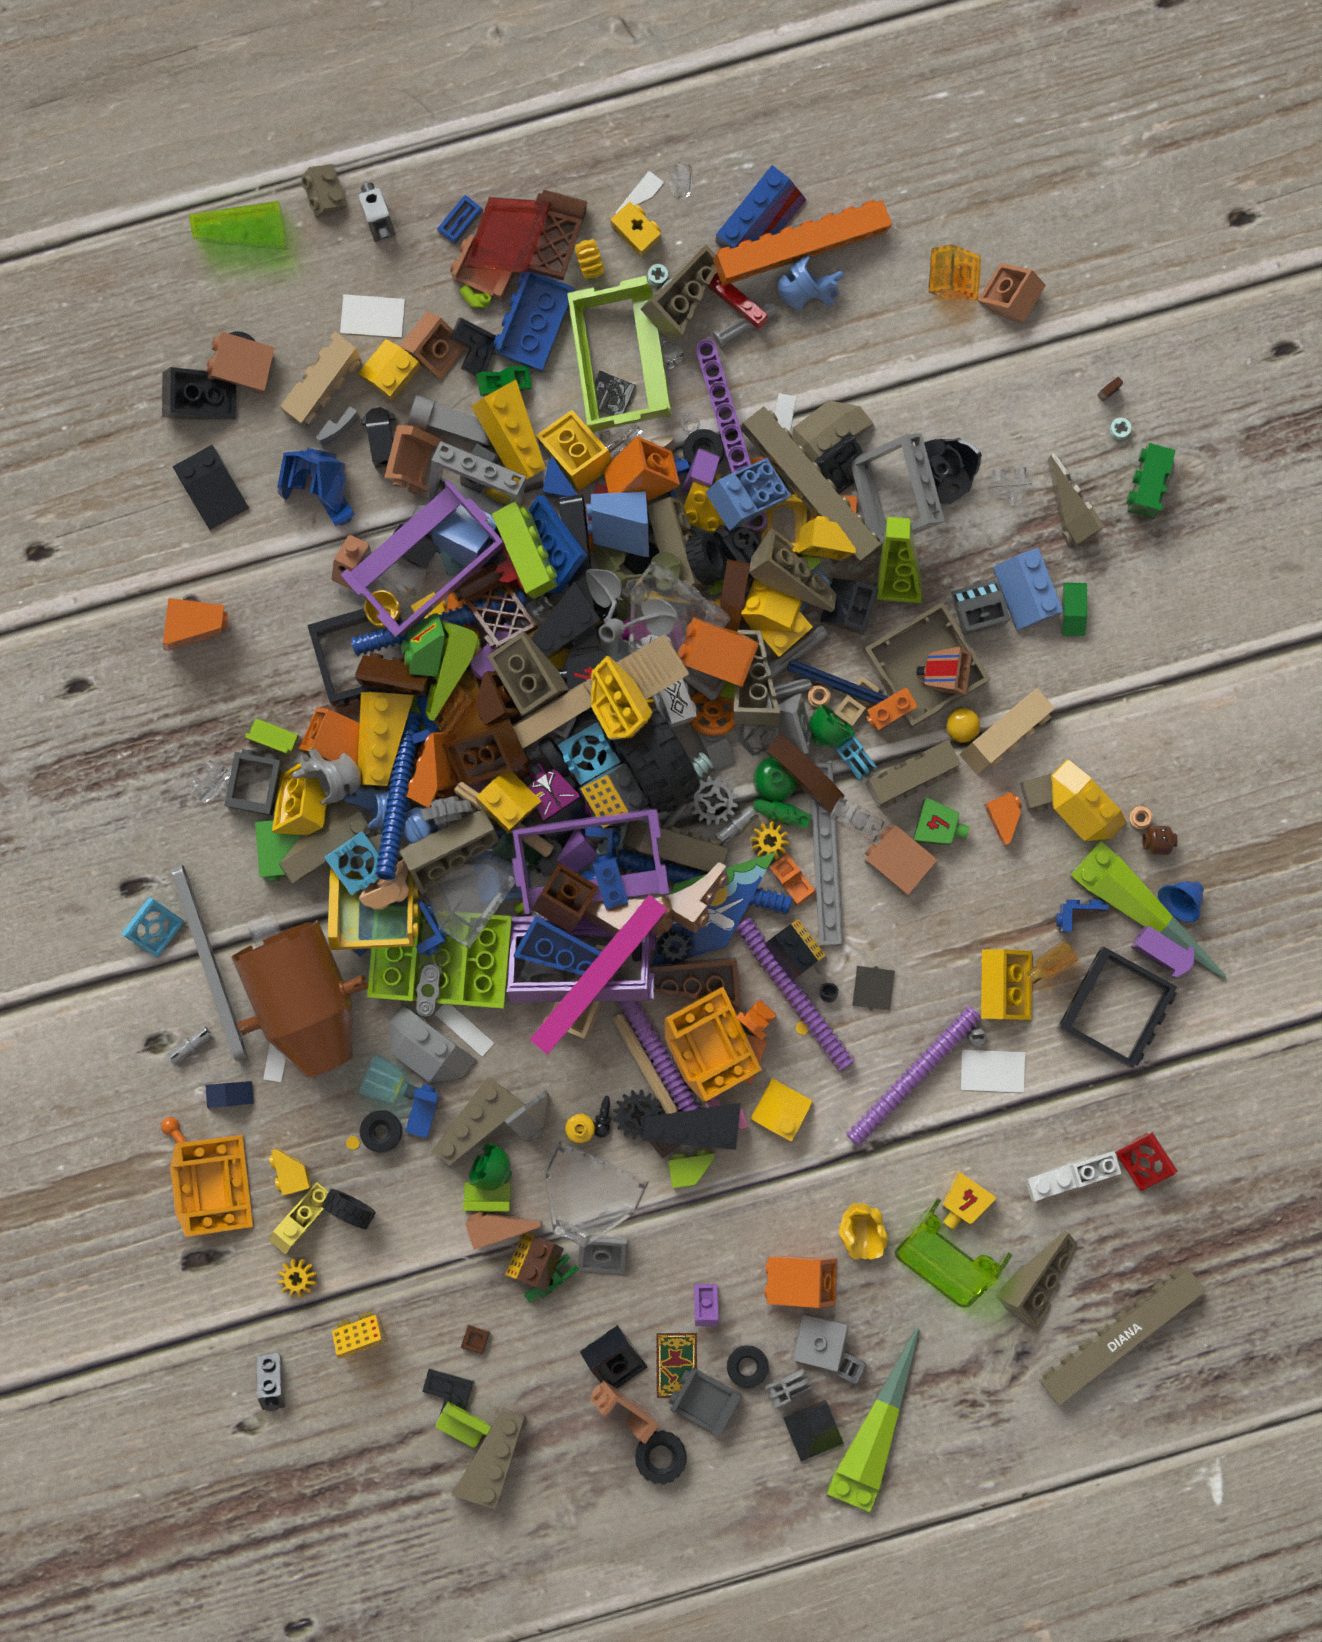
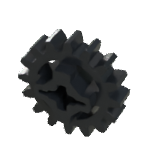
[613,1090,662,1140]

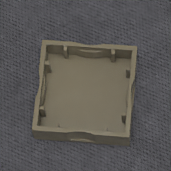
[863,602,990,729]

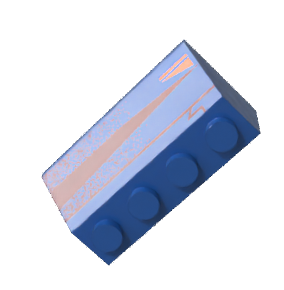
[716,165,806,249]

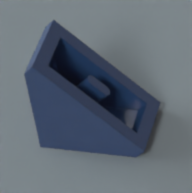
[205,1081,254,1108]

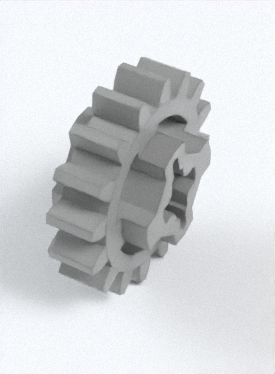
[689,776,738,826]
[420,796,472,825]

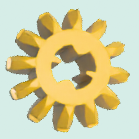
[574,239,605,279]
[750,822,789,860]
[277,1258,317,1298]

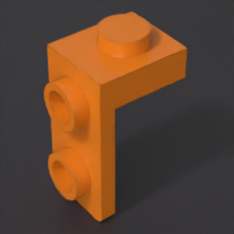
[866,688,917,731]

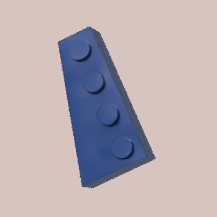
[513,916,601,975]

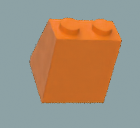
[604,436,680,502]
[163,598,228,651]
[678,617,759,687]
[299,707,360,765]
[765,1256,837,1308]

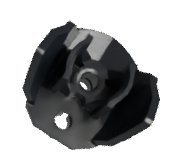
[924,437,982,504]

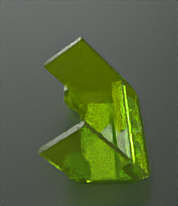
[895,1198,1012,1308]

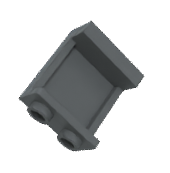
[668,1367,742,1438]

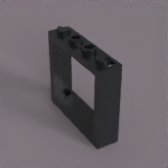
[307,608,405,707]
[1057,947,1177,1068]

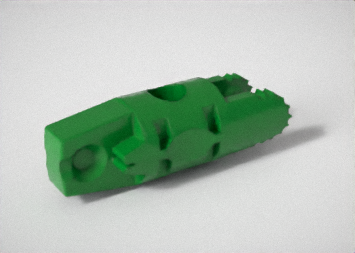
[753,798,811,828]
[524,1253,580,1303]

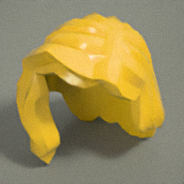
[839,1203,888,1260]

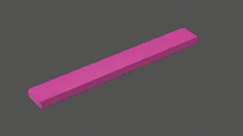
[530,894,668,1055]

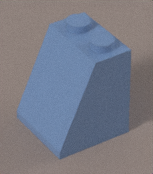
[586,491,649,557]
[431,505,506,571]

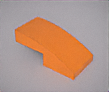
[769,853,816,906]

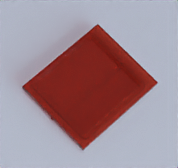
[465,197,551,273]

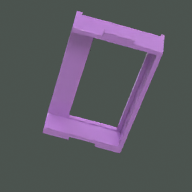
[341,480,505,637]
[512,808,669,914]
[507,916,656,1003]

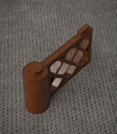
[517,190,588,281]
[452,562,538,649]

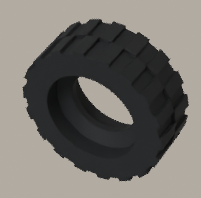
[685,532,727,586]
[322,1189,376,1230]
[635,1430,687,1485]

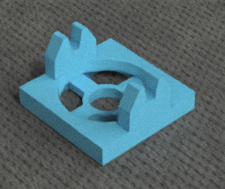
[558,722,621,785]
[324,830,379,895]
[121,897,185,958]

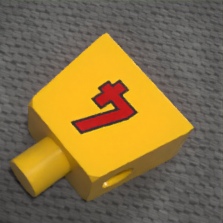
[942,1171,997,1230]

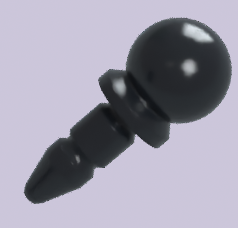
[594,1095,611,1138]

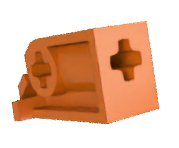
[736,999,777,1041]

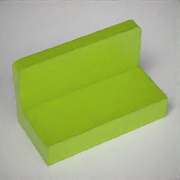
[245,718,299,756]
[463,1182,511,1211]
[435,1402,491,1448]

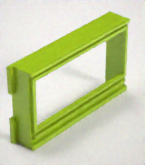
[568,276,672,433]

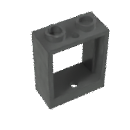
[224,749,283,816]

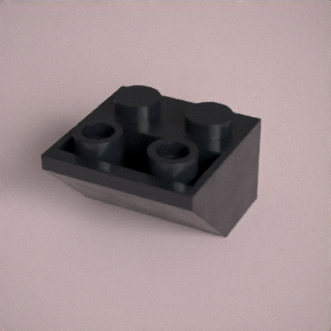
[820,578,878,635]

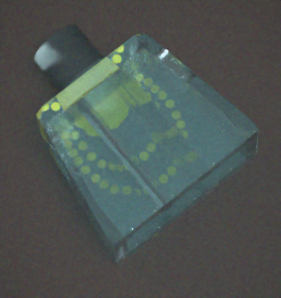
[357,1053,416,1103]

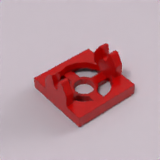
[495,547,529,597]
[1115,1132,1178,1192]

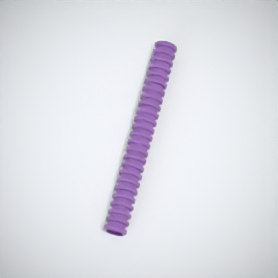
[735,918,855,1072]
[617,978,699,1112]
[846,1006,982,1147]

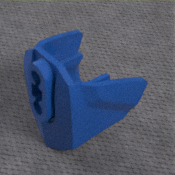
[277,448,346,513]

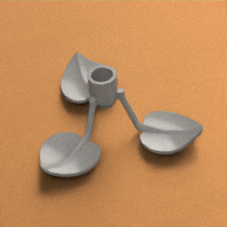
[586,569,678,663]

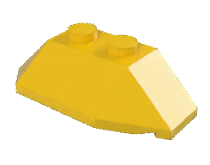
[591,656,652,740]
[1051,759,1127,841]

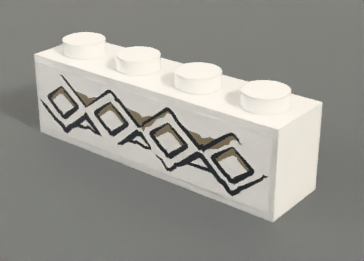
[636,634,697,728]

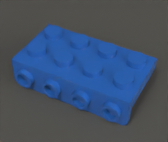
[493,271,575,372]
[528,495,587,594]

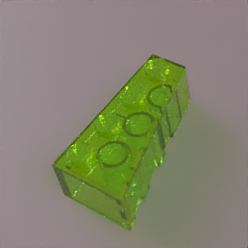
[188,201,288,250]

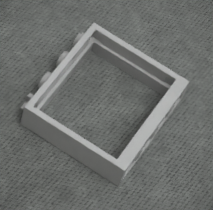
[850,433,945,547]
[428,441,526,515]

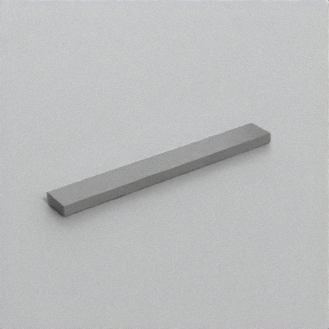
[811,763,842,947]

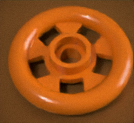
[689,689,737,736]

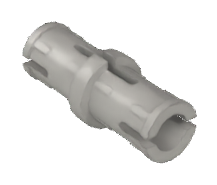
[715,806,759,846]
[167,1026,213,1066]

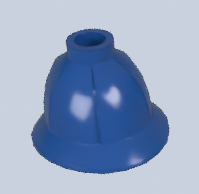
[1158,881,1204,922]

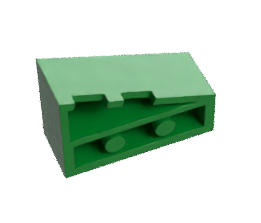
[1126,443,1176,519]

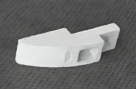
[1025,1151,1121,1201]

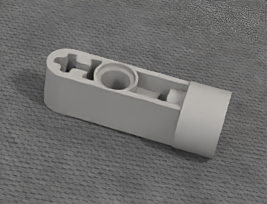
[407,395,491,448]

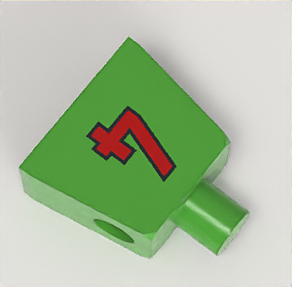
[913,798,970,845]

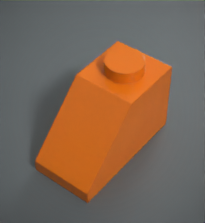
[984,792,1022,846]

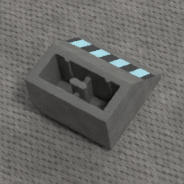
[951,579,1010,635]

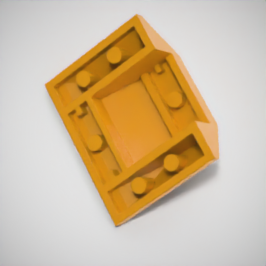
[665,987,762,1102]
[170,1135,253,1237]

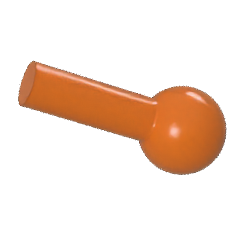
[161,1117,188,1143]

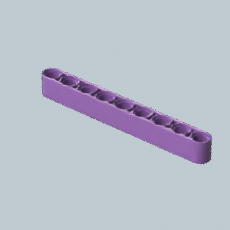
[696,339,768,534]

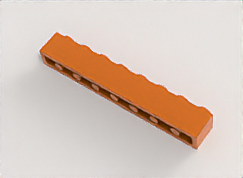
[713,200,892,286]

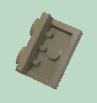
[301,164,347,217]

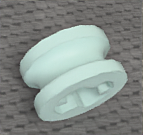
[648,264,668,287]
[1110,418,1131,440]

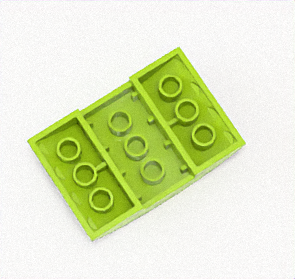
[367,906,512,1008]

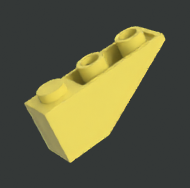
[268,1182,329,1255]

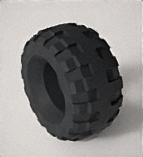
[609,706,700,814]

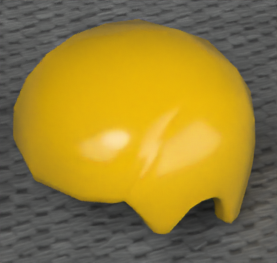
[364,590,401,628]
[946,707,980,743]

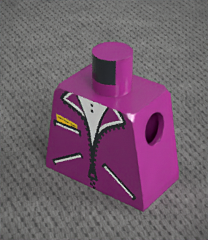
[528,763,580,822]

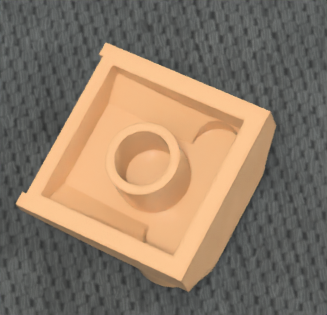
[359,860,410,910]

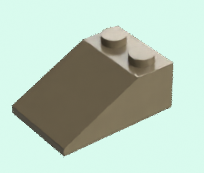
[487,631,569,716]

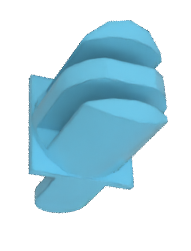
[834,735,878,781]

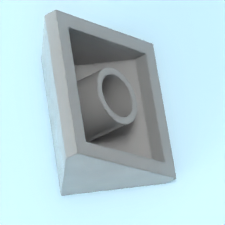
[778,694,813,754]
[578,1235,627,1275]

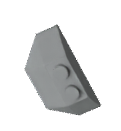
[389,1004,476,1083]

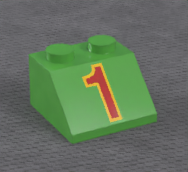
[401,613,445,676]

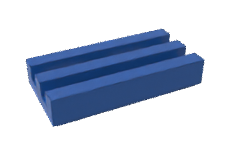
[437,195,483,245]

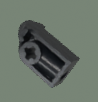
[361,407,396,468]
[713,525,761,579]

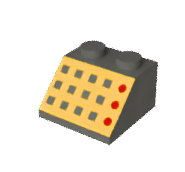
[579,763,648,829]

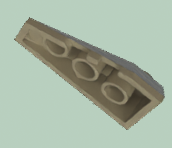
[997,1231,1077,1330]

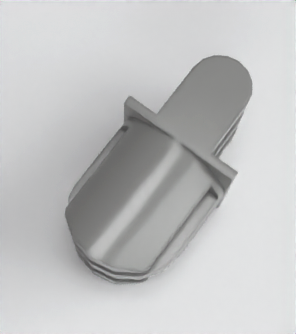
[764,1369,813,1408]

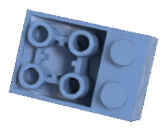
[705,458,791,531]

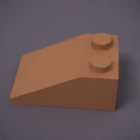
[465,1211,542,1249]

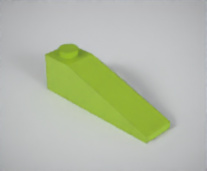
[425,620,479,720]

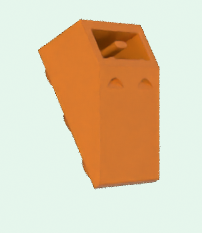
[406,731,458,808]

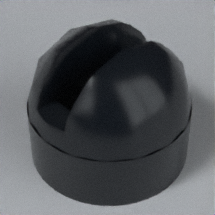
[820,983,839,1003]

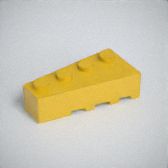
[470,380,546,484]
[357,692,414,786]

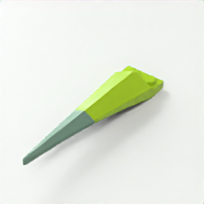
[1069,841,1226,978]
[826,1328,919,1512]

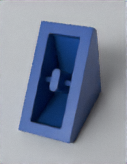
[543,458,577,498]

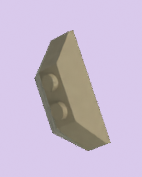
[792,400,874,463]

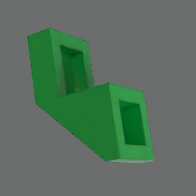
[476,366,532,396]
[1061,582,1087,636]

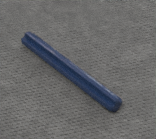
[788,660,888,705]

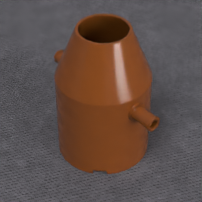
[231,920,368,1078]

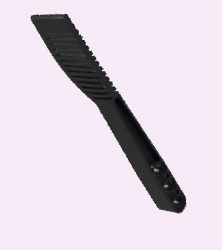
[559,494,609,744]

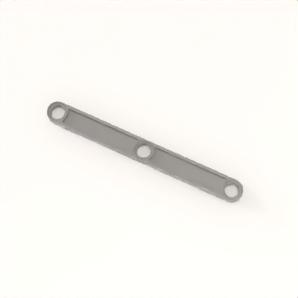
[171,864,247,1061]

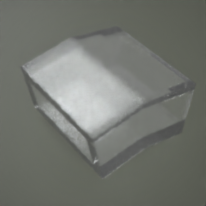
[246,912,282,948]

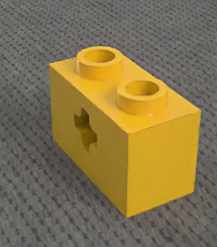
[610,202,661,258]

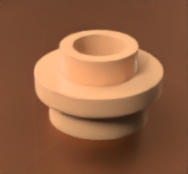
[808,685,831,708]
[1129,806,1153,829]

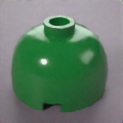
[809,704,855,748]
[753,757,797,802]
[469,1143,512,1191]

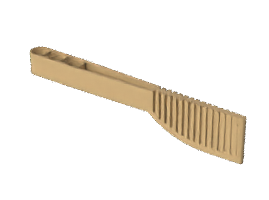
[512,634,689,748]

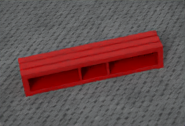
[708,273,768,330]

